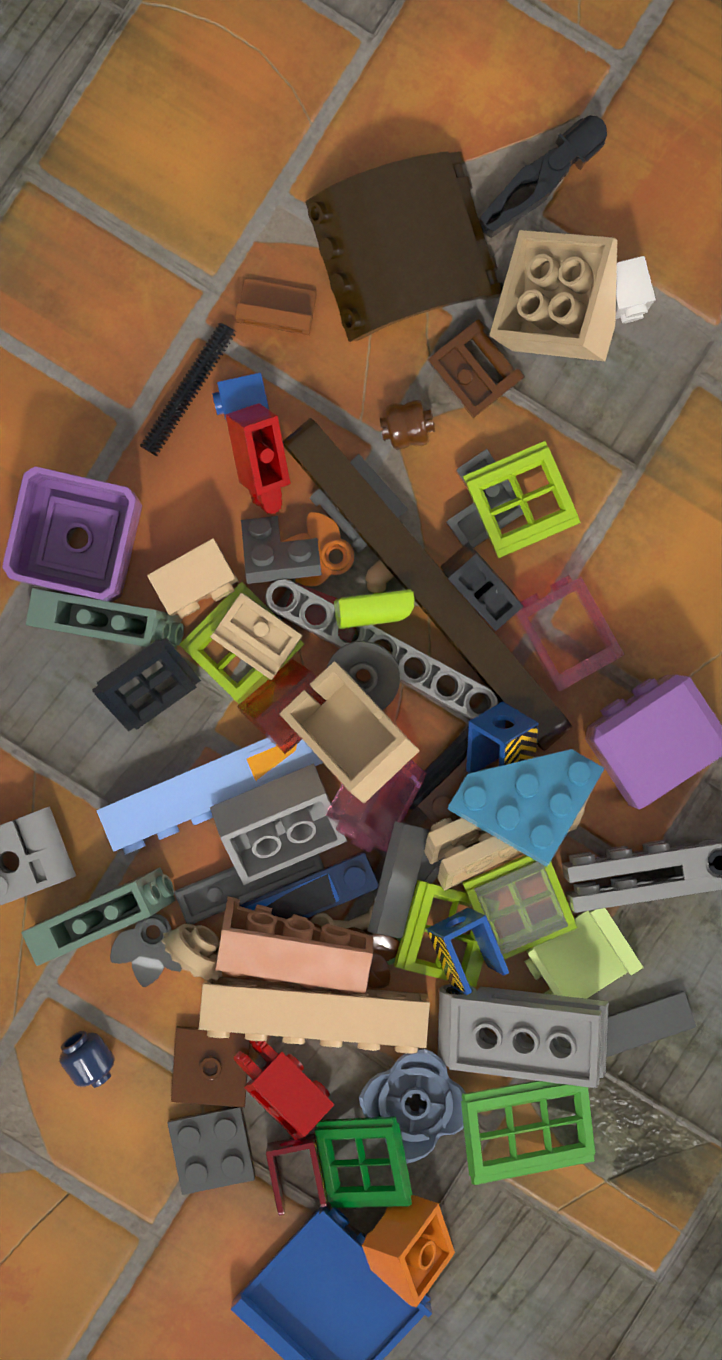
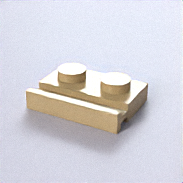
[211,593,302,680]

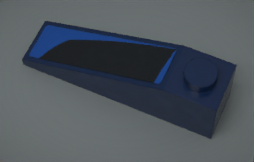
[239,850,379,919]

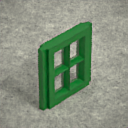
[314,1116,412,1208]

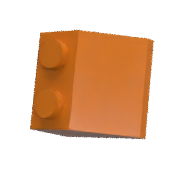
[362,1194,455,1308]

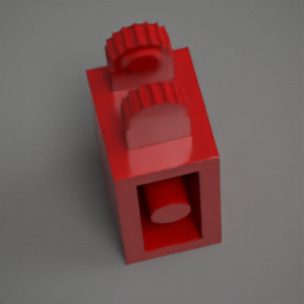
[225,403,291,515]
[234,1040,335,1140]

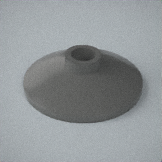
[326,641,400,710]

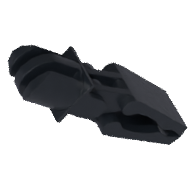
[479,115,607,238]

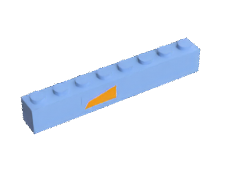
[96,727,323,855]

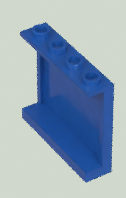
[231,1206,432,1360]

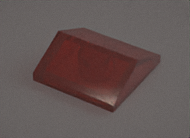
[237,659,326,754]

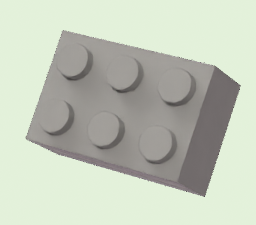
[210,764,347,885]

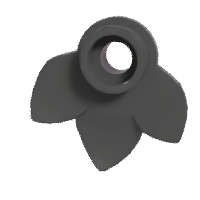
[110,913,182,987]

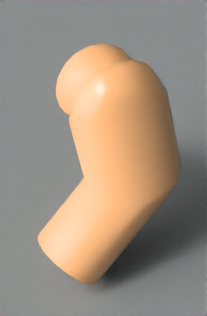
[365,560,394,594]

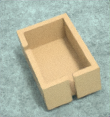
[279,661,420,803]

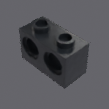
[440,542,524,631]

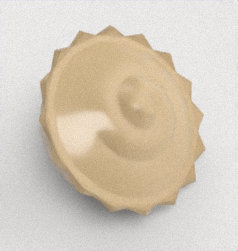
[162,924,223,981]

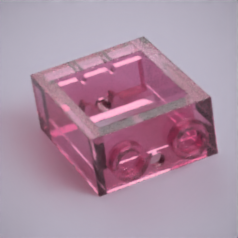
[514,575,625,692]
[326,760,427,853]

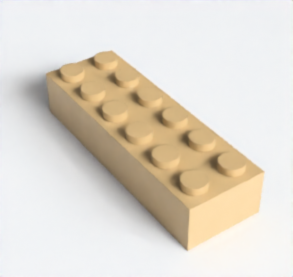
[199,977,430,1053]

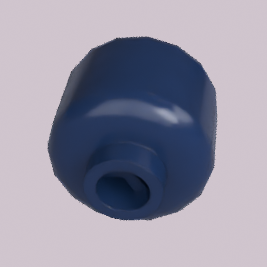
[59,1031,115,1088]

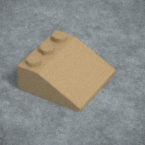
[489,230,617,361]

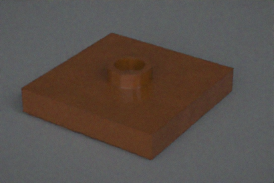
[171,1026,250,1108]

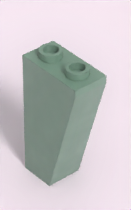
[26,588,184,648]
[21,868,176,966]

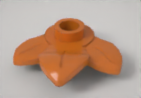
[283,512,354,587]

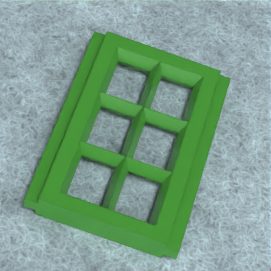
[461,1081,595,1185]

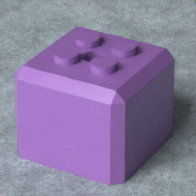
[2,466,143,602]
[585,674,722,809]

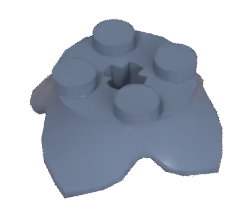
[359,1049,466,1164]

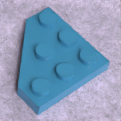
[448,749,605,867]

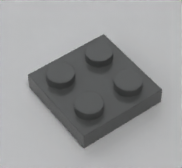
[167,1107,255,1195]

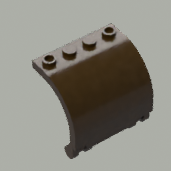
[305,151,503,342]

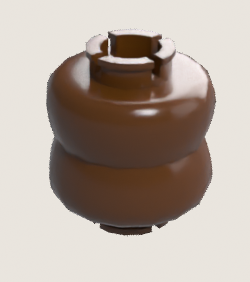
[380,400,435,450]

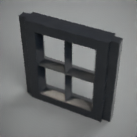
[92,637,201,732]

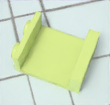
[524,908,643,999]

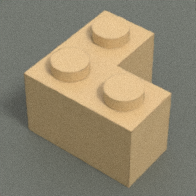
[147,539,239,618]

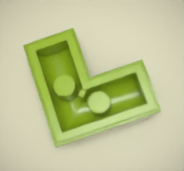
[334,590,415,629]

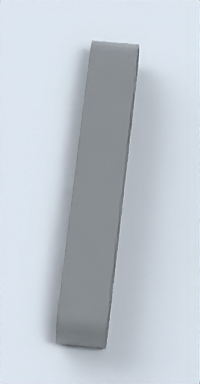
[265,579,497,719]

